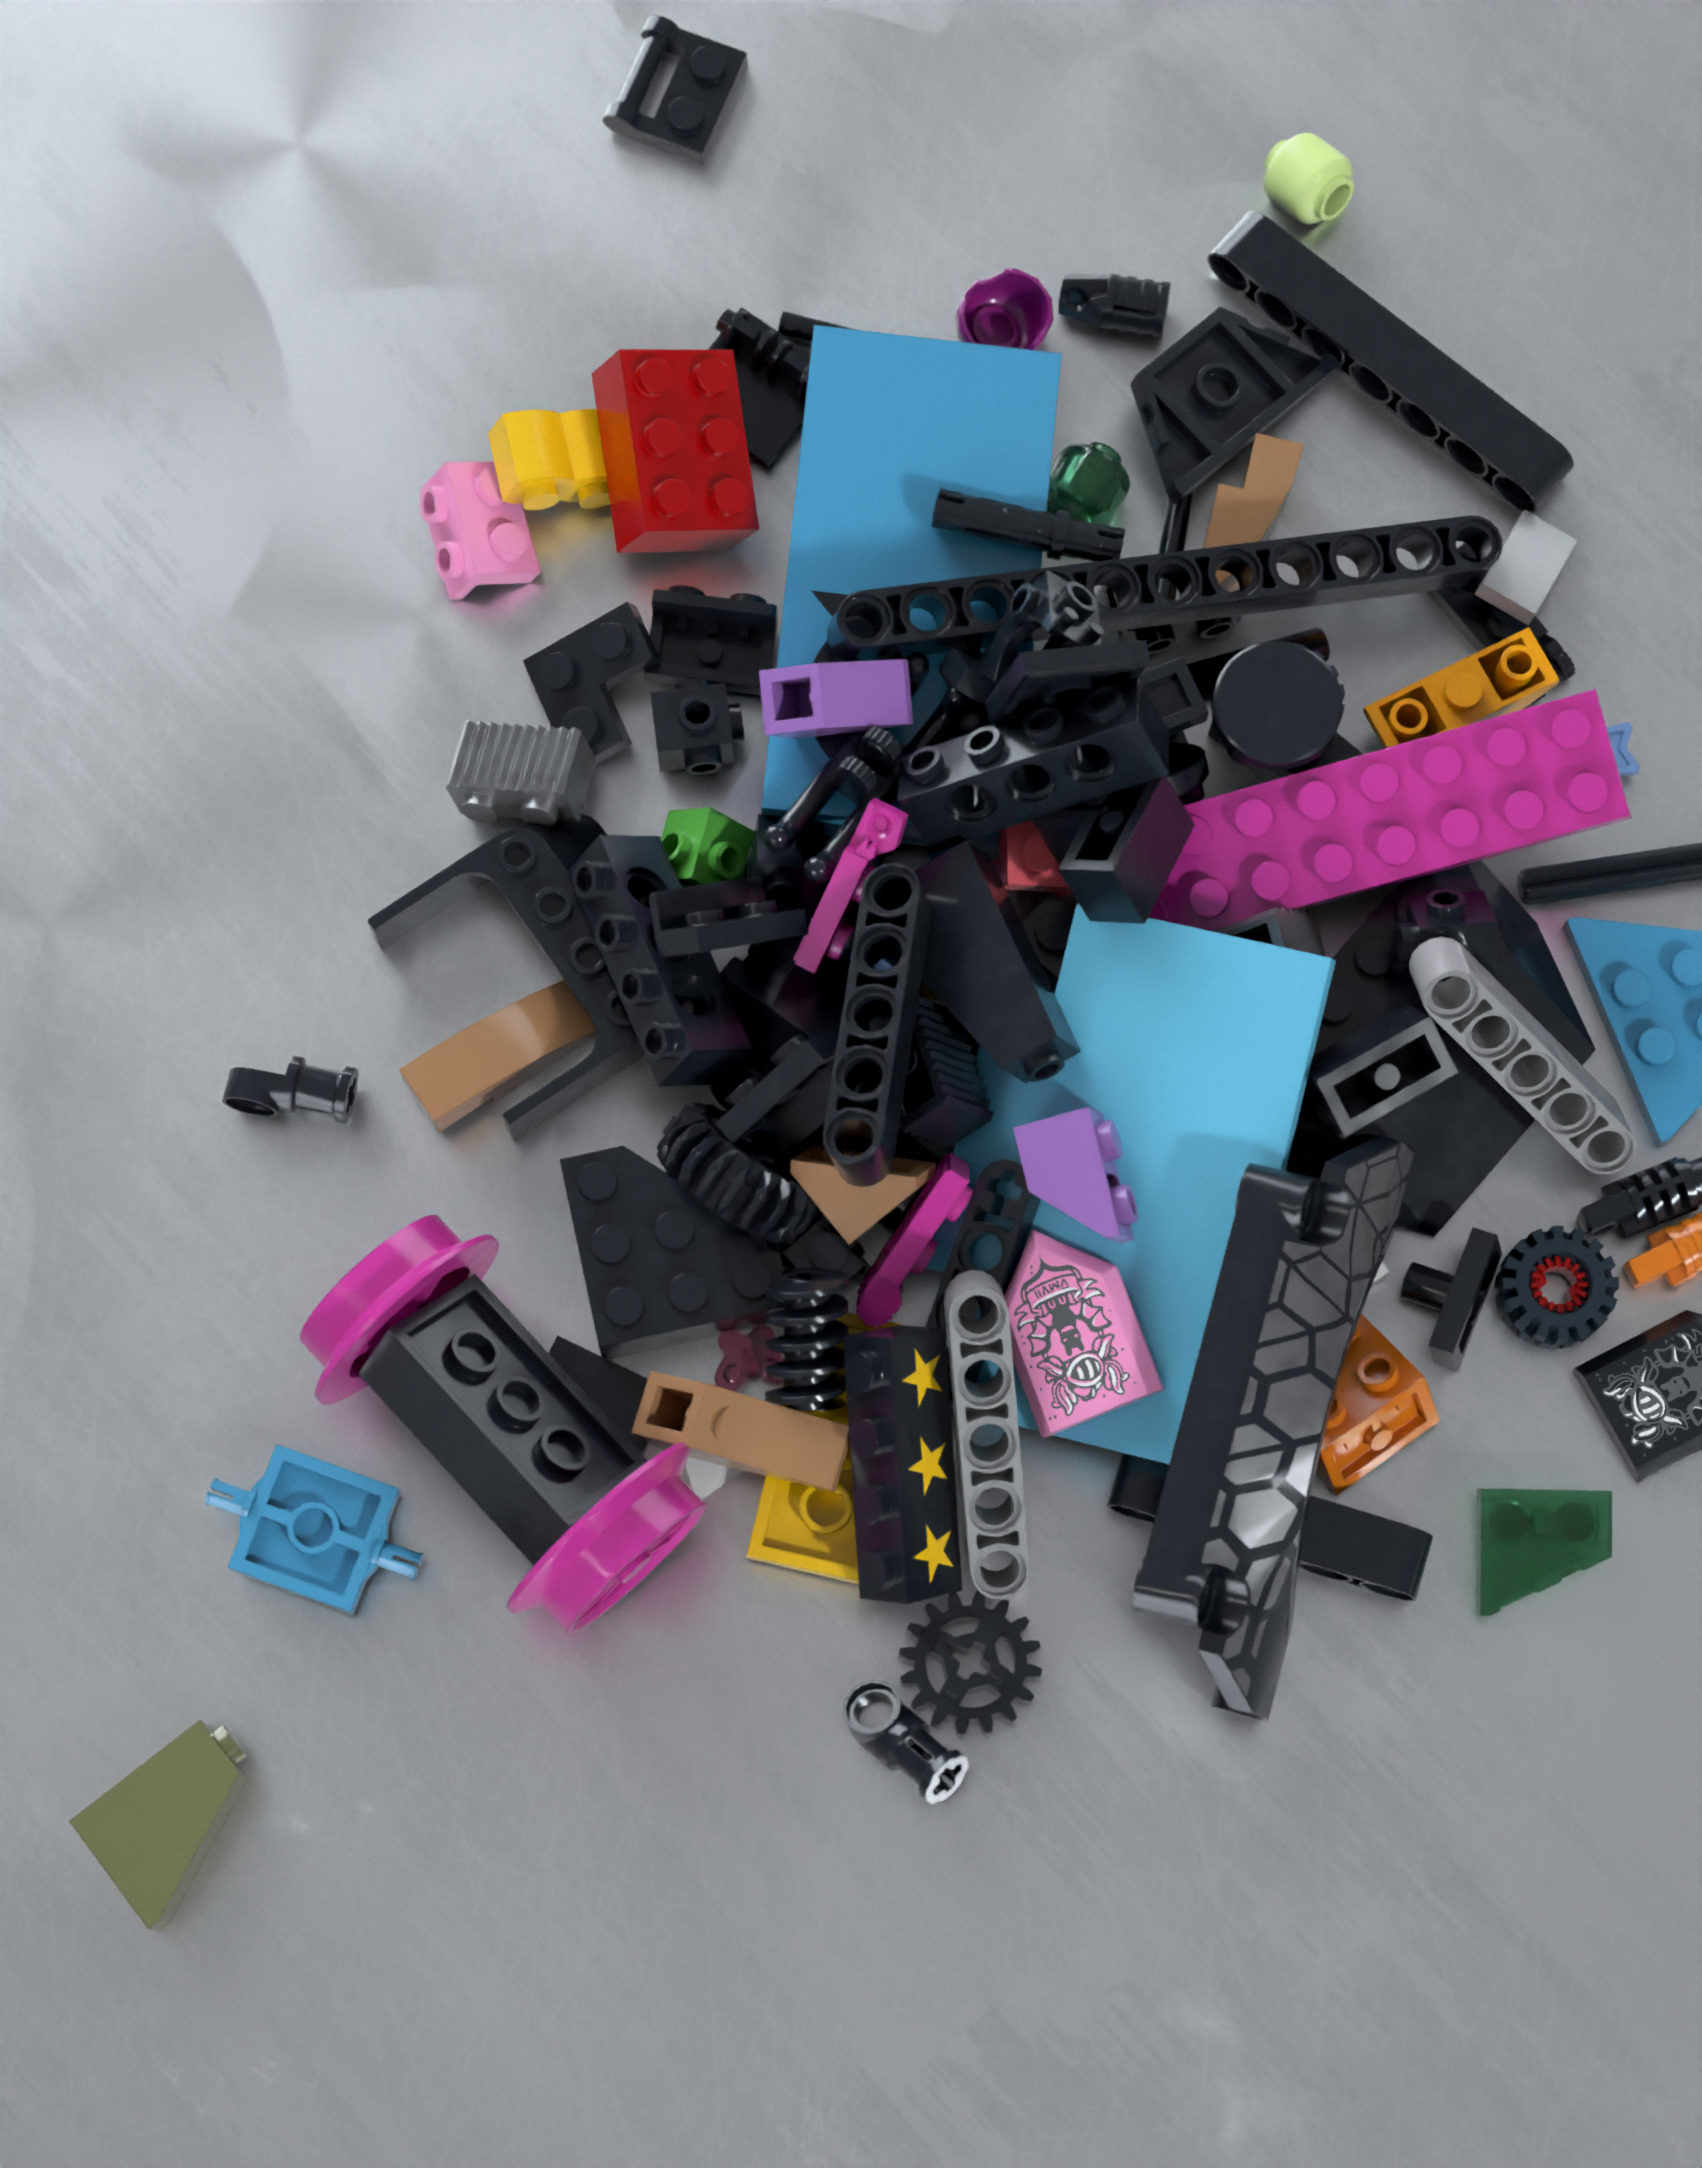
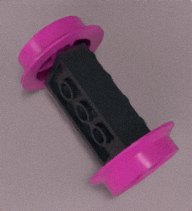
[300,1215,707,1635]

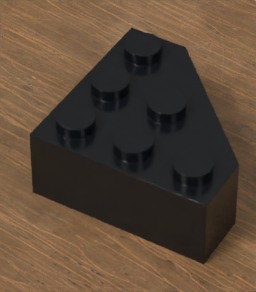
[559,1146,784,1359]

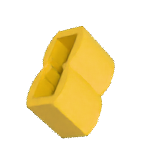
[488,409,610,510]

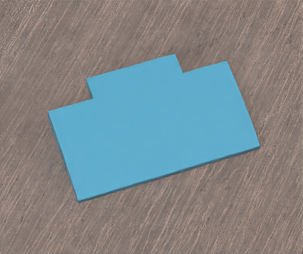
[925,903,1336,1464]

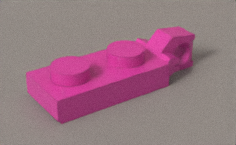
[793,797,909,974]

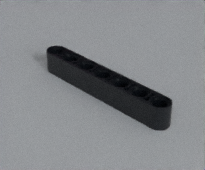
[1207,211,1574,513]

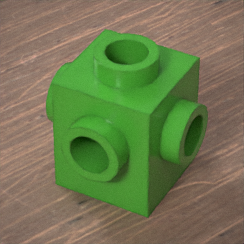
[660,807,754,888]

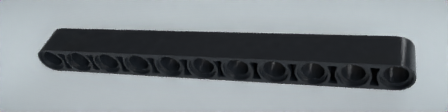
[827,515,1502,662]

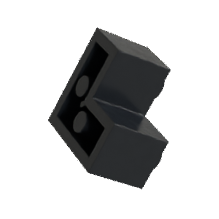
[1031,776,1195,924]

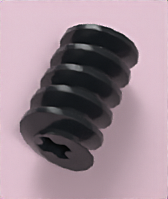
[765,1268,849,1411]

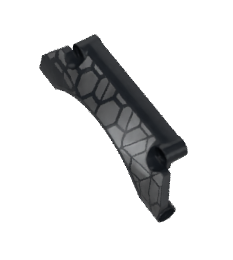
[1132,1134,1415,1722]

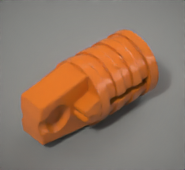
[1623,1211,1702,1289]

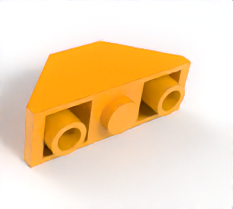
[1363,627,1560,749]

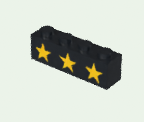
[843,1325,962,1604]

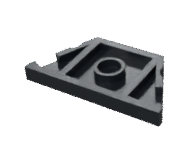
[1130,307,1341,505]

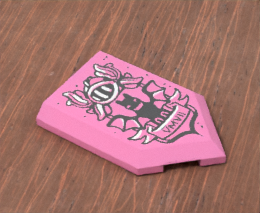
[1004,1230,1165,1438]

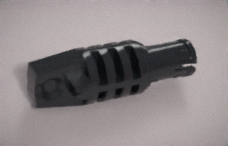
[1577,1157,1702,1241]

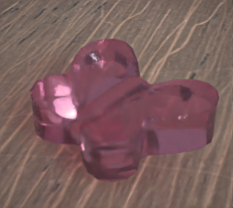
[715,1325,784,1392]

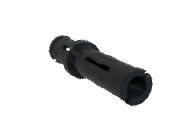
[931,487,1125,562]

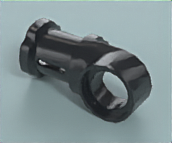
[222,1055,359,1124]
[843,1680,969,1804]

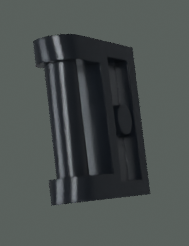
[603,15,747,165]

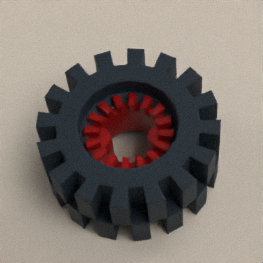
[1494,1226,1619,1349]

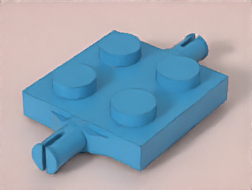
[205,1444,424,1615]

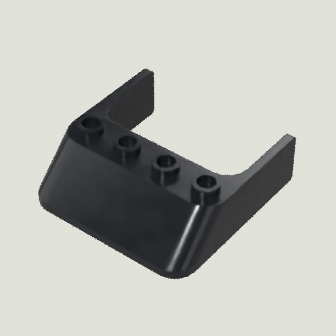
[367,813,645,1141]

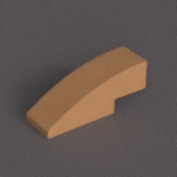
[1203,433,1304,592]
[399,980,596,1133]

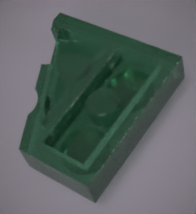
[1476,1488,1612,1616]

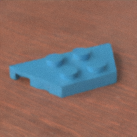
[1562,917,1702,1148]

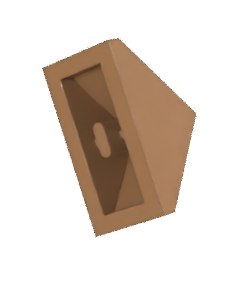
[790,1146,936,1245]

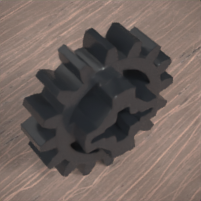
[898,1590,1042,1737]

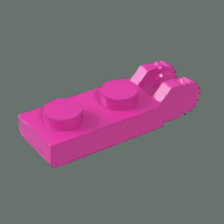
[856,1152,973,1328]

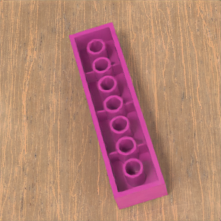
[1148,689,1632,931]

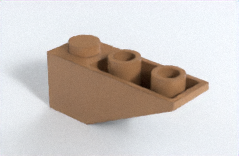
[631,1371,850,1492]

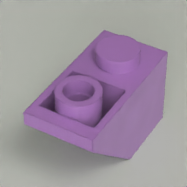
[759,659,913,739]
[1013,1107,1138,1244]

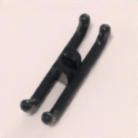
[763,652,970,885]

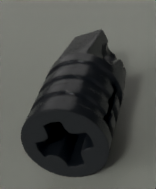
[1058,273,1171,337]

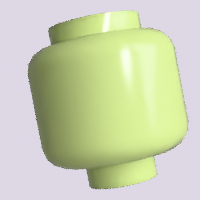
[1264,132,1354,225]

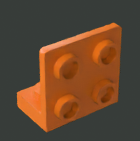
[1317,1313,1440,1495]

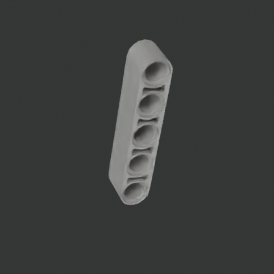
[1409,937,1636,1175]
[944,1270,1030,1600]

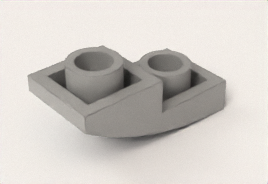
[1475,509,1577,625]

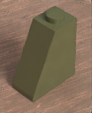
[69,1720,249,1931]

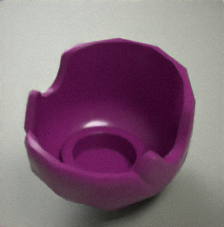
[955,268,1054,351]

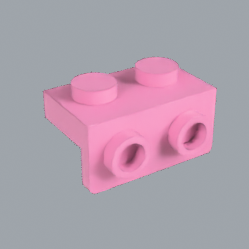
[420,461,541,600]

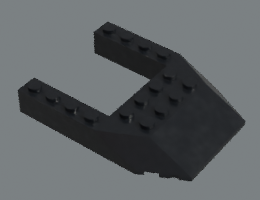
[1022,719,1596,1238]

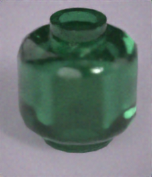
[1047,442,1131,526]

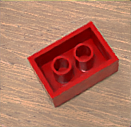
[591,349,759,553]

